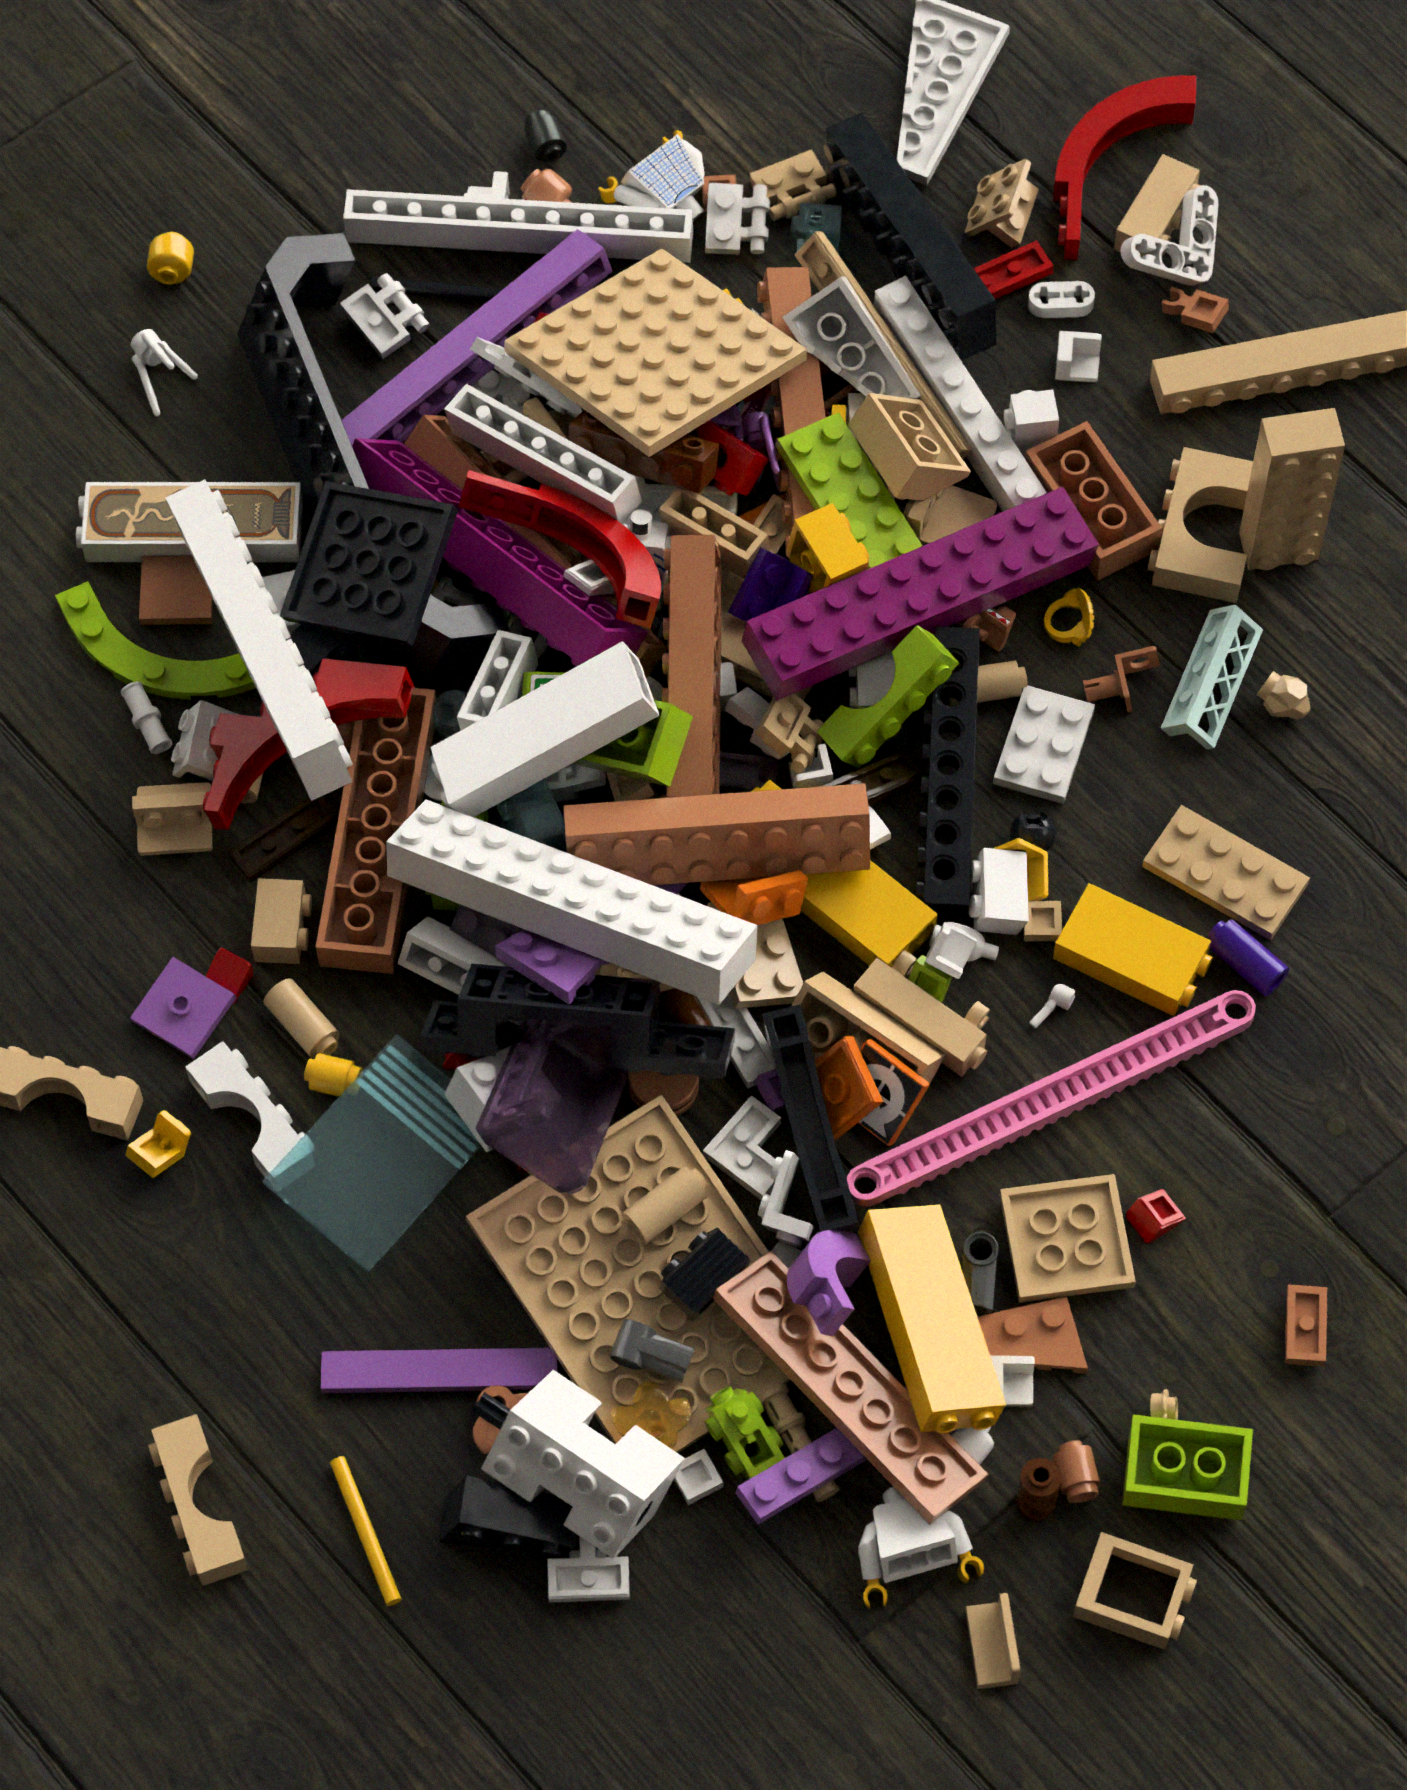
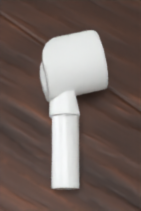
[1029,984,1075,1029]

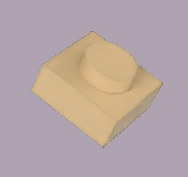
[1023,901,1062,941]

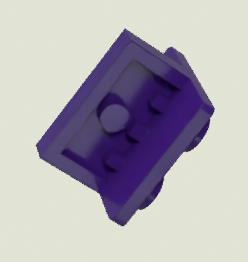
[728,547,813,622]

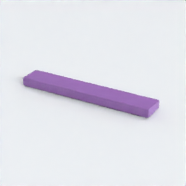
[321,1348,558,1393]

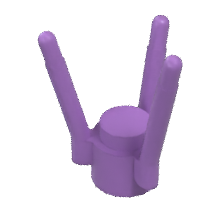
[735,412,780,492]

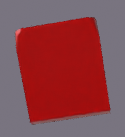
[206,947,254,1004]
[1125,1189,1186,1243]

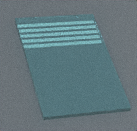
[262,1034,481,1273]

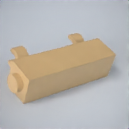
[854,950,990,1077]

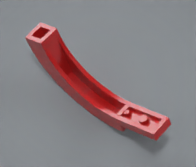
[1053,76,1196,260]
[458,470,661,629]

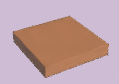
[139,556,213,625]

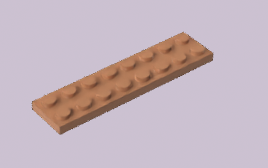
[713,1251,988,1524]

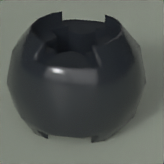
[1009,812,1057,852]

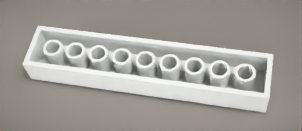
[165,480,353,801]
[386,799,757,1005]

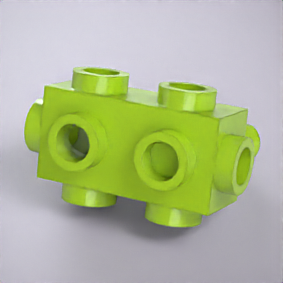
[704,1386,785,1479]

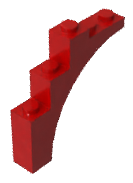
[203,658,415,830]

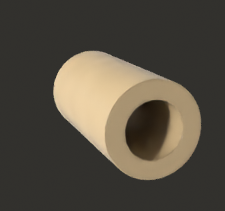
[946,660,1027,707]
[263,978,340,1058]
[622,1166,709,1244]

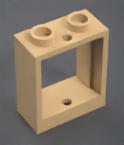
[1073,1532,1197,1650]

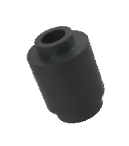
[524,110,567,163]

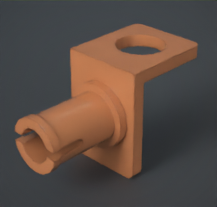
[1083,646,1160,712]

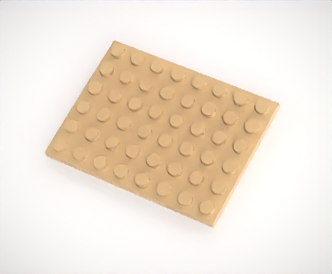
[466,1095,791,1453]

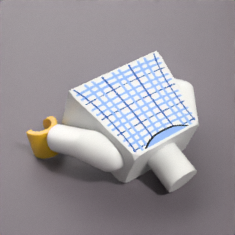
[598,130,705,221]

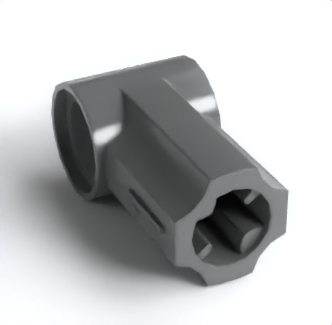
[961,1231,999,1315]
[609,1319,694,1383]

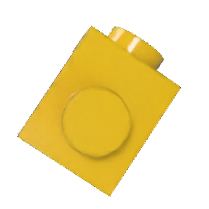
[125,1110,191,1178]

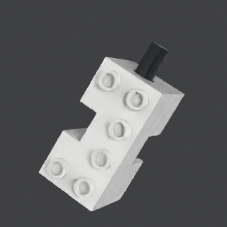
[473,1370,685,1559]

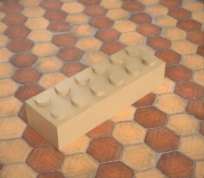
[1239,408,1345,570]

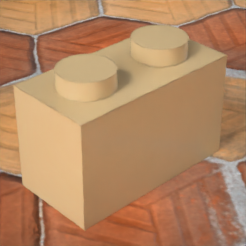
[251,878,312,964]

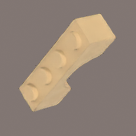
[0,1046,144,1141]
[148,1414,248,1586]

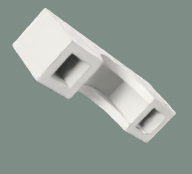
[186,1041,315,1193]

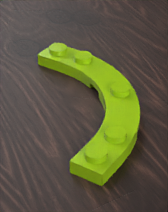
[55,581,256,700]

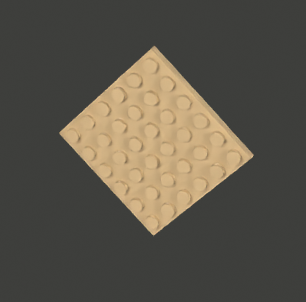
[504,248,807,457]

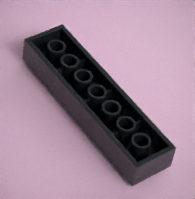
[824,112,997,361]

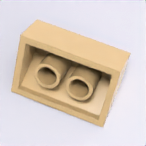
[848,393,971,501]

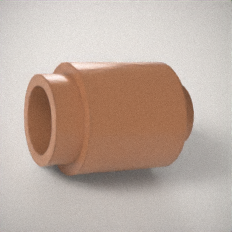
[1053,1441,1100,1503]

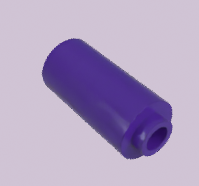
[1208,920,1290,997]

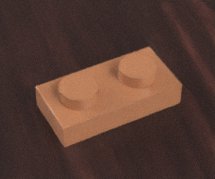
[1285,1285,1327,1367]

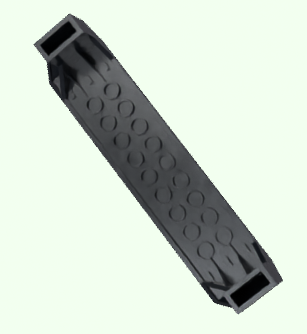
[237,233,510,681]

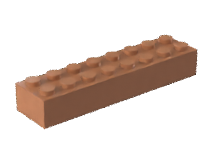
[660,534,722,798]
[316,688,438,974]
[563,783,870,885]

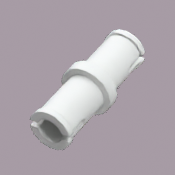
[121,681,172,754]

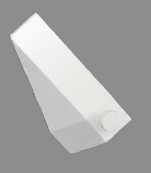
[782,276,921,399]

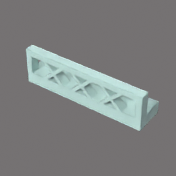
[1161,605,1263,749]

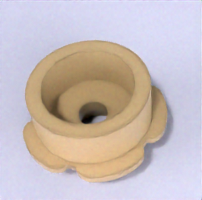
[1150,1389,1178,1420]

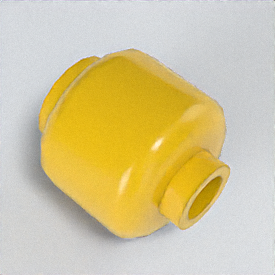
[147,232,194,285]

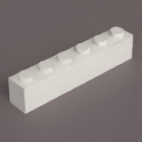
[444,384,642,524]

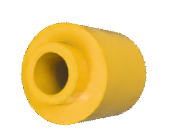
[304,1053,363,1098]

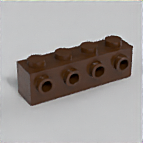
[568,410,719,494]

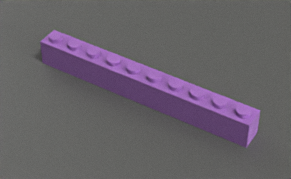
[341,229,612,445]

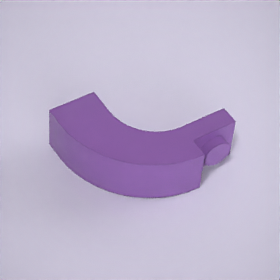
[787,1230,871,1336]

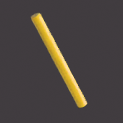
[330,1456,401,1606]

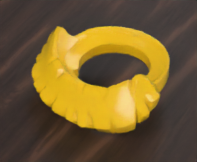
[1044,588,1094,647]

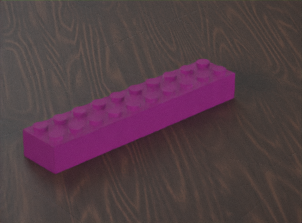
[352,438,648,667]
[741,487,1099,701]

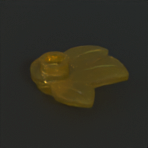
[611,1381,691,1449]

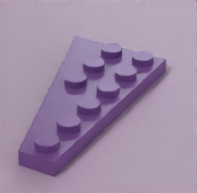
[495,883,688,1005]

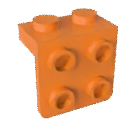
[700,870,808,925]

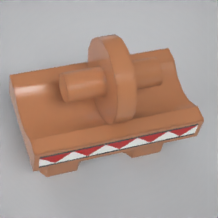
[955,606,1016,652]

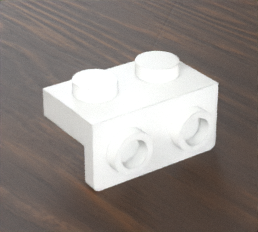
[171,700,239,781]

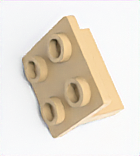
[965,158,1039,248]
[132,782,213,856]

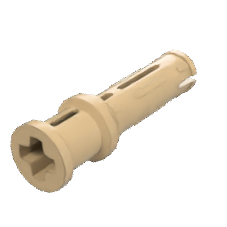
[758,1384,839,1502]

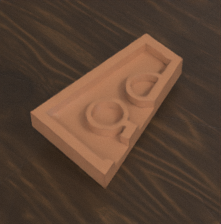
[977,1296,1088,1374]

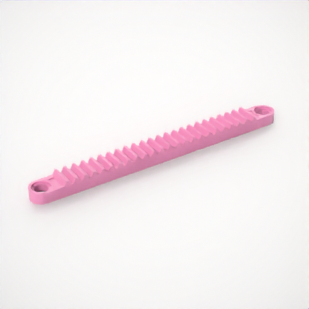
[847,990,1256,1207]

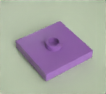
[130,957,236,1059]

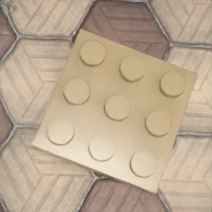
[1000,1174,1136,1303]

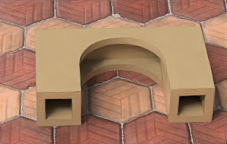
[1148,447,1253,603]

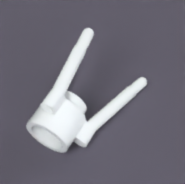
[131,329,198,416]

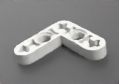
[1121,185,1218,286]

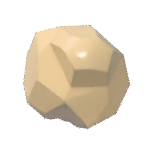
[1257,671,1310,719]

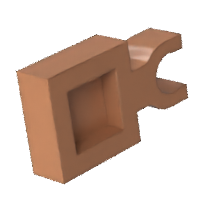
[1162,287,1229,333]

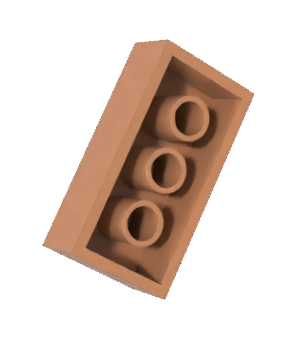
[1025,421,1162,581]

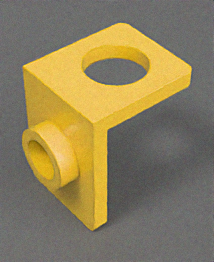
[993,838,1048,901]

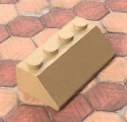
[792,971,946,1083]

